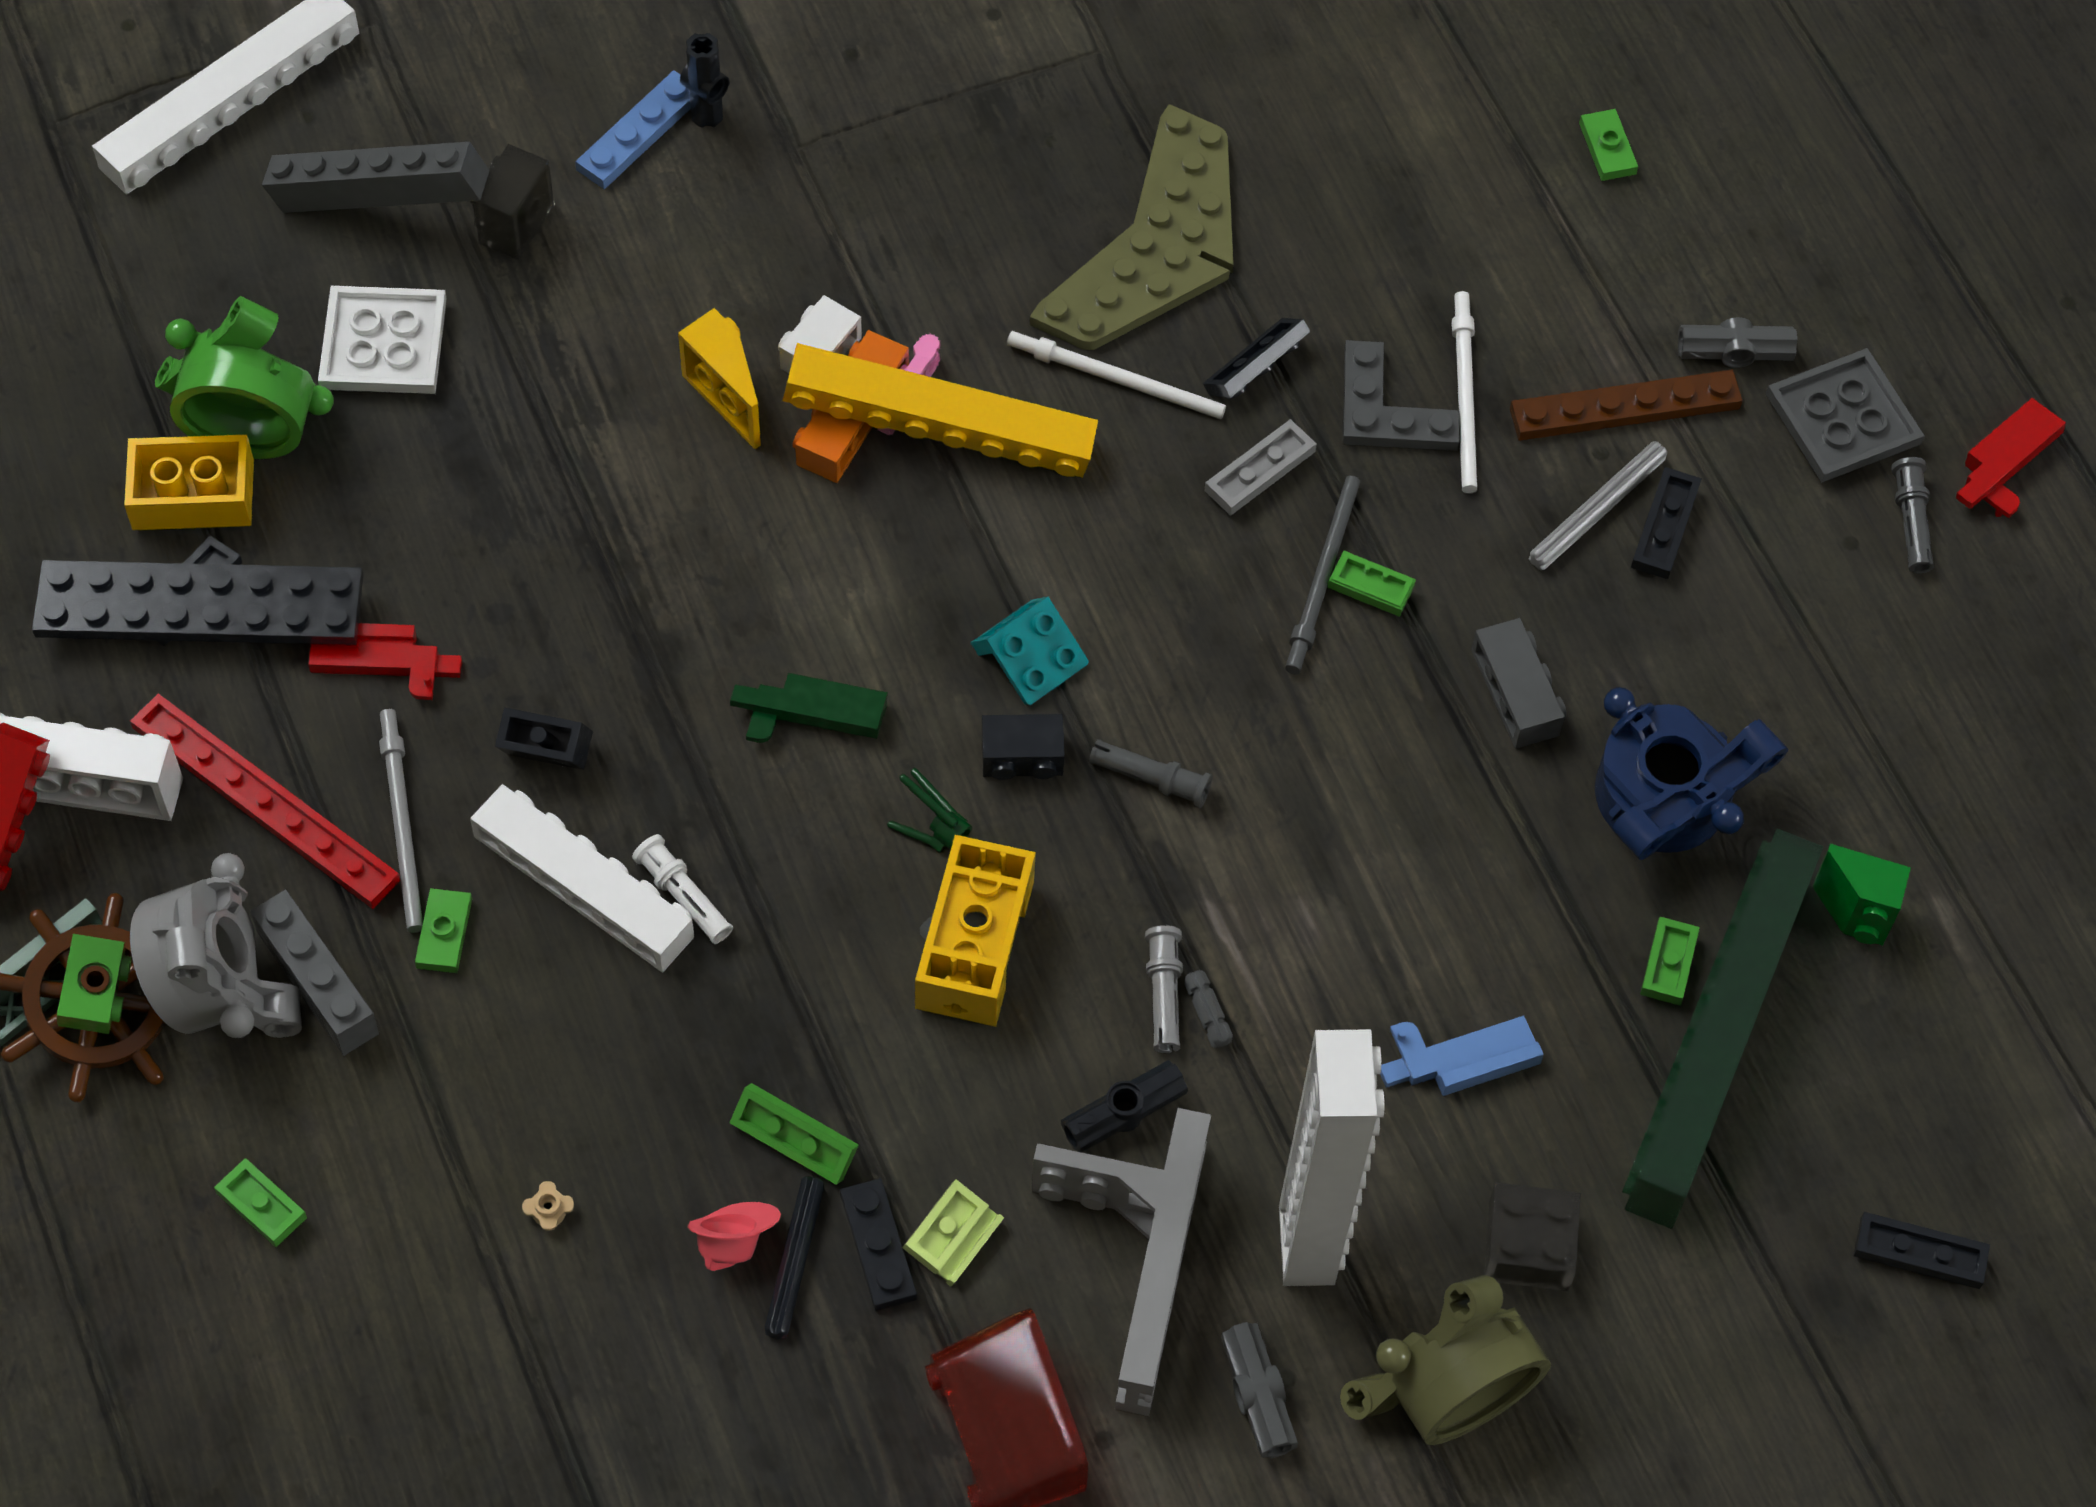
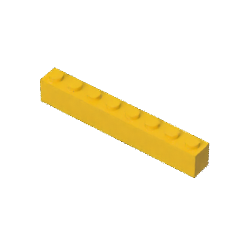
[782,343,1098,478]

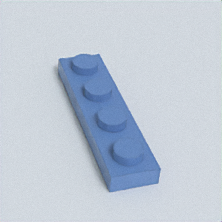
[575,70,691,189]

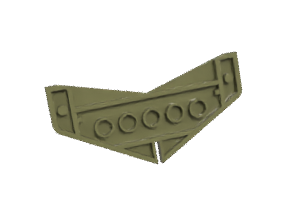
[1030,104,1233,350]

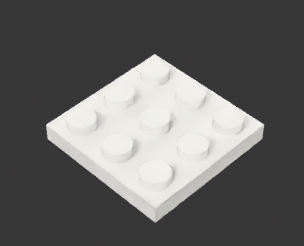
[318,286,447,394]

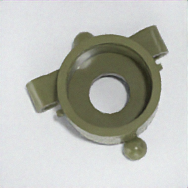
[1340,1275,1551,1445]

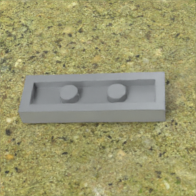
[1204,419,1317,516]

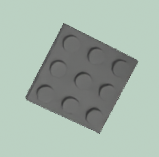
[1766,348,1925,483]

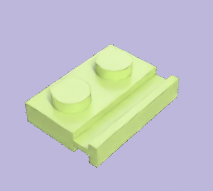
[902,1179,1004,1287]

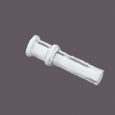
[632,834,733,944]

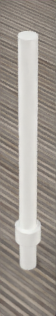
[1451,291,1477,493]
[1007,331,1226,419]

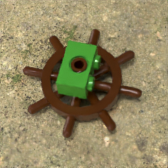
[0,893,165,1102]

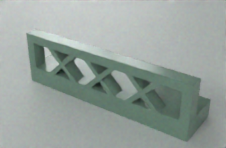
[0,898,102,1047]

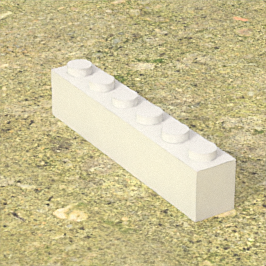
[470,784,694,973]

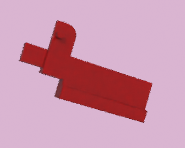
[1956,398,2066,518]
[308,623,462,700]

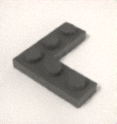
[1343,340,1459,451]

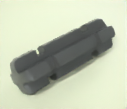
[1184,970,1233,1048]

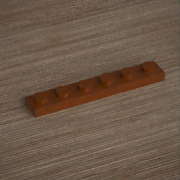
[1510,369,1743,441]

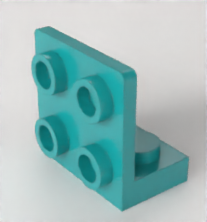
[970,596,1089,705]

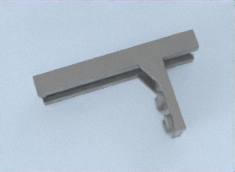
[1032,1108,1211,1416]

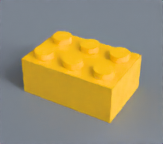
[124,434,254,530]

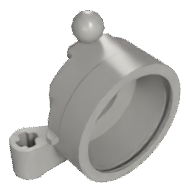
[130,853,302,1038]

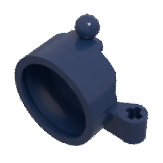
[1595,687,1788,860]

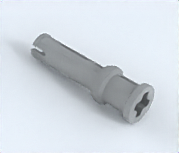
[1145,926,1183,1053]

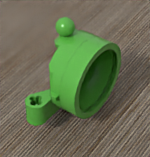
[155,296,334,459]

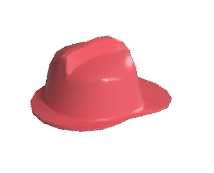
[688,1202,781,1271]

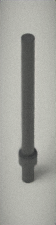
[1285,476,1361,675]

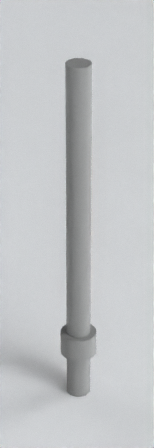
[379,709,423,933]

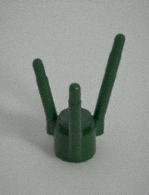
[887,768,972,853]

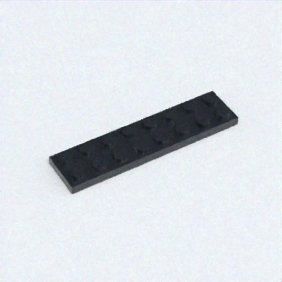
[32,560,364,645]

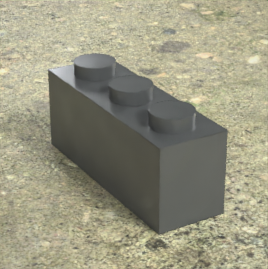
[1471,618,1567,749]

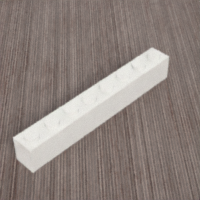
[92,0,359,195]

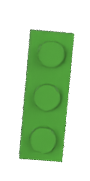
[730,1083,859,1185]

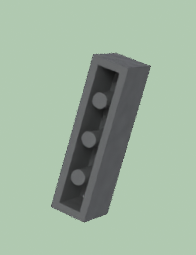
[250,889,379,1056]

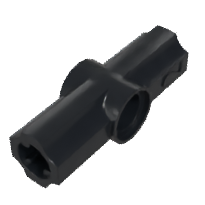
[680,33,730,128]
[1061,1060,1188,1153]

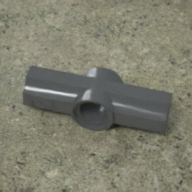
[1677,317,1797,368]
[1221,1322,1298,1458]

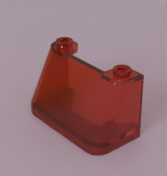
[925,1308,1088,1507]

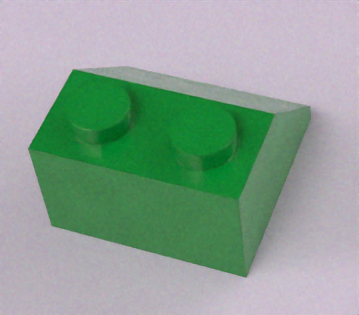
[1813,844,1911,946]

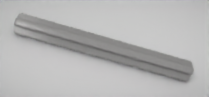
[1529,441,1668,570]

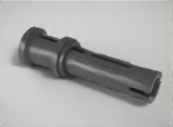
[1891,457,1934,574]
[1089,739,1213,808]

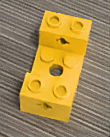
[915,835,1036,1027]

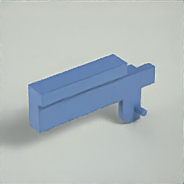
[1380,1016,1544,1096]

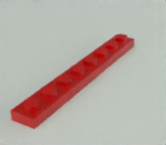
[130,693,401,909]

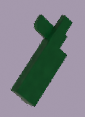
[730,673,888,743]

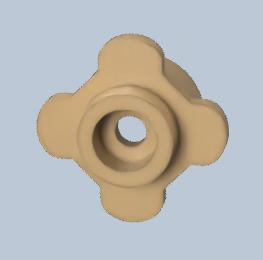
[522,1181,574,1231]

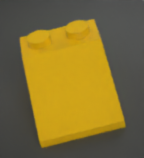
[678,308,761,449]

